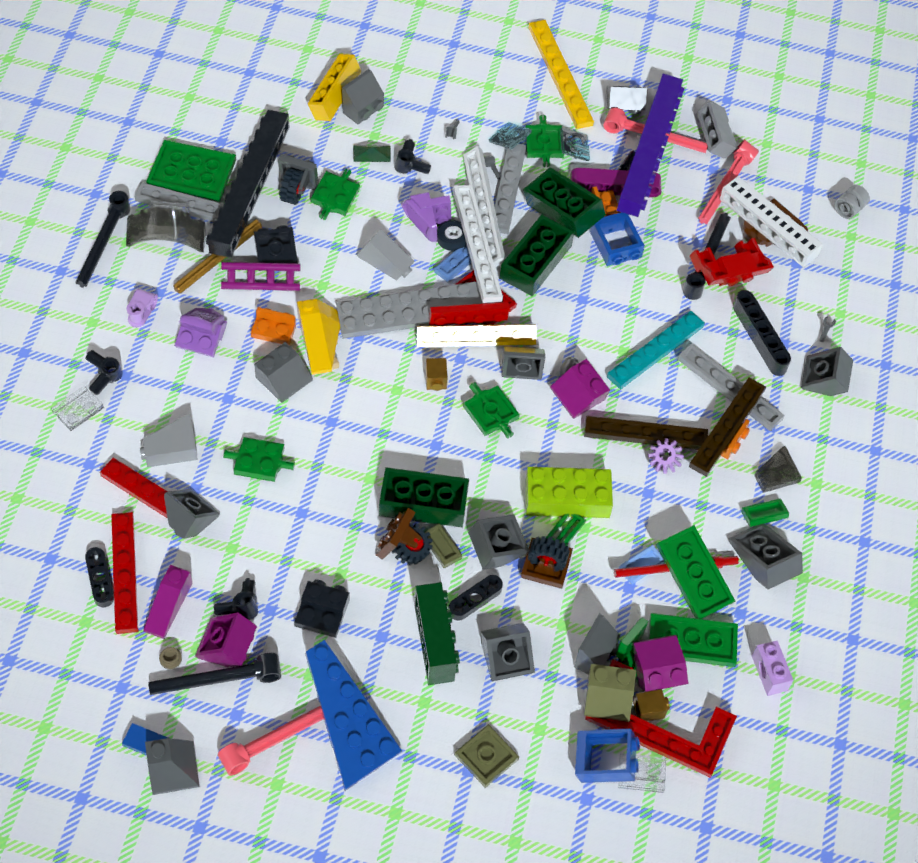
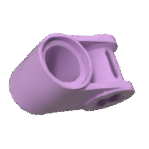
[126,288,158,328]

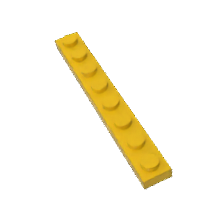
[528,20,594,129]

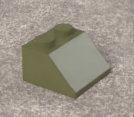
[584,664,636,722]

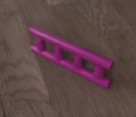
[221,262,301,291]

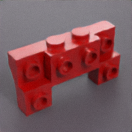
[689,238,774,286]

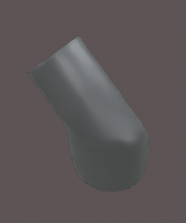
[559,357,579,376]

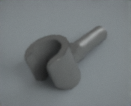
[445,120,460,139]
[484,156,501,179]
[820,316,836,342]

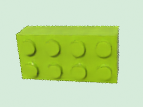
[525,467,613,518]

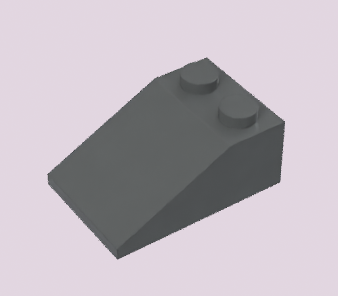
[729,524,803,589]

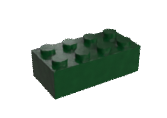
[523,167,606,238]
[499,214,574,297]
[379,467,469,528]
[414,582,460,685]

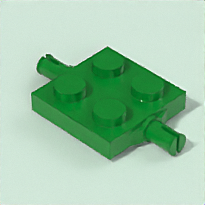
[525,115,564,167]
[311,169,360,220]
[463,382,520,439]
[223,437,295,482]

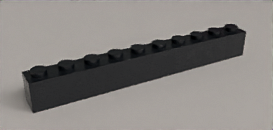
[206,110,290,258]

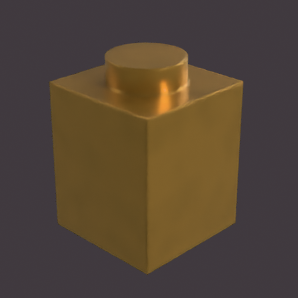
[426,358,448,391]
[633,689,670,722]

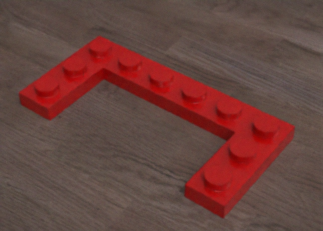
[585,659,737,778]

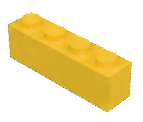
[308,54,361,121]

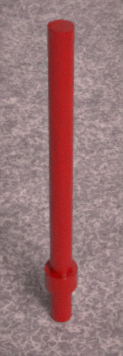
[614,556,739,578]

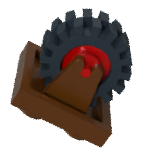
[376,508,433,565]
[521,536,573,589]

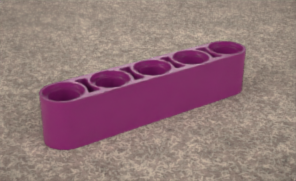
[570,168,662,197]

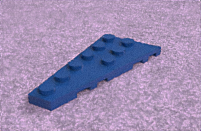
[305,640,402,791]

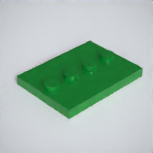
[146,140,236,202]

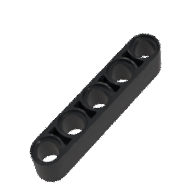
[733,290,791,376]

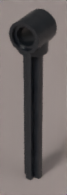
[75,191,130,288]
[683,213,731,300]
[148,653,282,695]

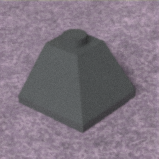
[164,488,220,539]
[145,738,199,795]

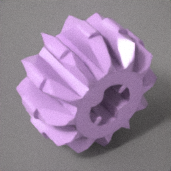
[648,439,684,474]

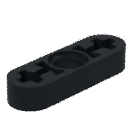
[85,547,114,608]
[449,575,503,621]

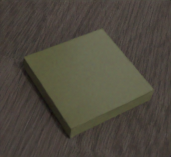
[454,724,519,788]

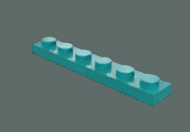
[607,311,705,390]

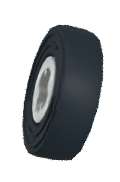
[437,220,467,251]

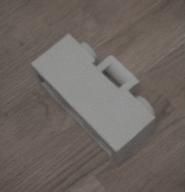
[697,101,738,159]

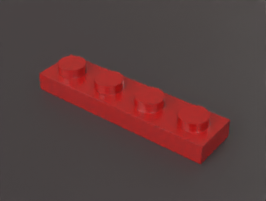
[429,302,510,326]
[100,457,168,518]

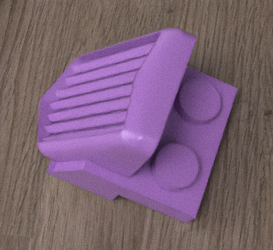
[401,192,451,242]
[174,308,227,358]

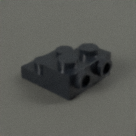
[254,225,298,264]
[294,579,350,638]

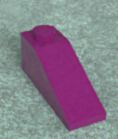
[144,565,193,639]

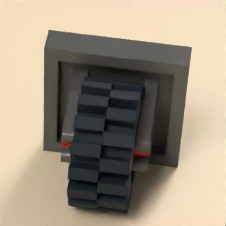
[278,154,319,205]

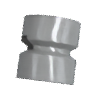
[834,185,870,219]

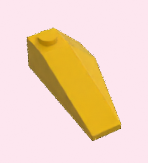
[297,299,340,375]

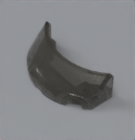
[126,207,207,252]

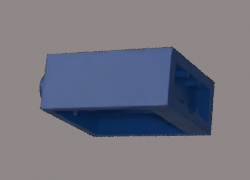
[590,212,645,266]
[575,729,640,783]

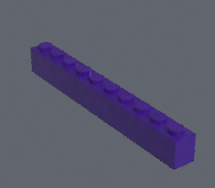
[617,74,685,217]

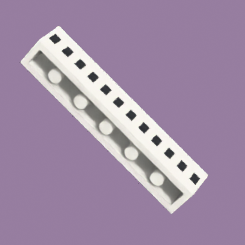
[720,176,823,268]

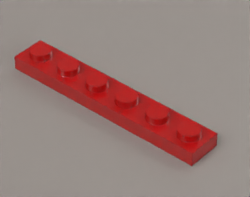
[111,512,139,634]

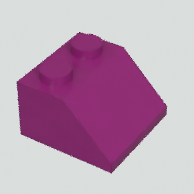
[550,358,610,419]
[195,613,257,667]
[633,635,689,692]

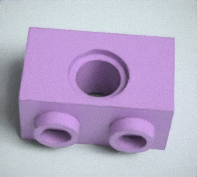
[752,640,794,696]

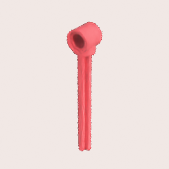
[603,108,708,153]
[698,139,759,224]
[217,705,324,776]

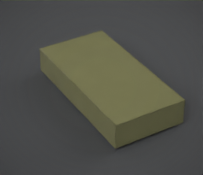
[424,523,462,568]

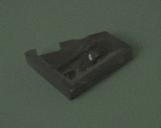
[755,446,802,493]

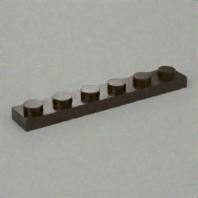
[689,377,766,477]
[584,416,708,450]

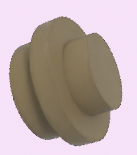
[159,647,182,669]

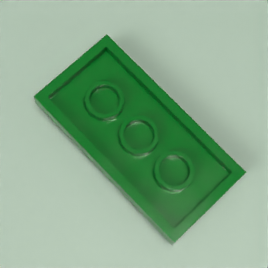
[656,525,736,619]
[648,613,738,667]

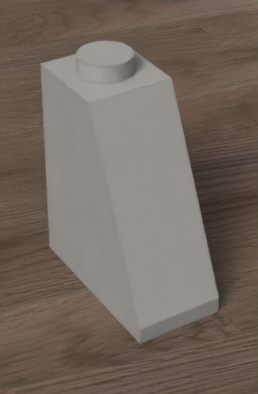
[357,229,415,281]
[140,414,198,467]

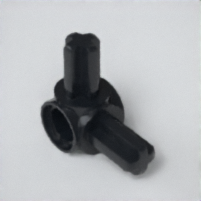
[394,139,431,174]
[85,350,123,395]
[214,578,259,620]

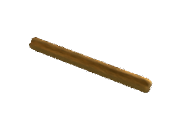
[173,219,262,294]

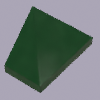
[354,145,391,162]

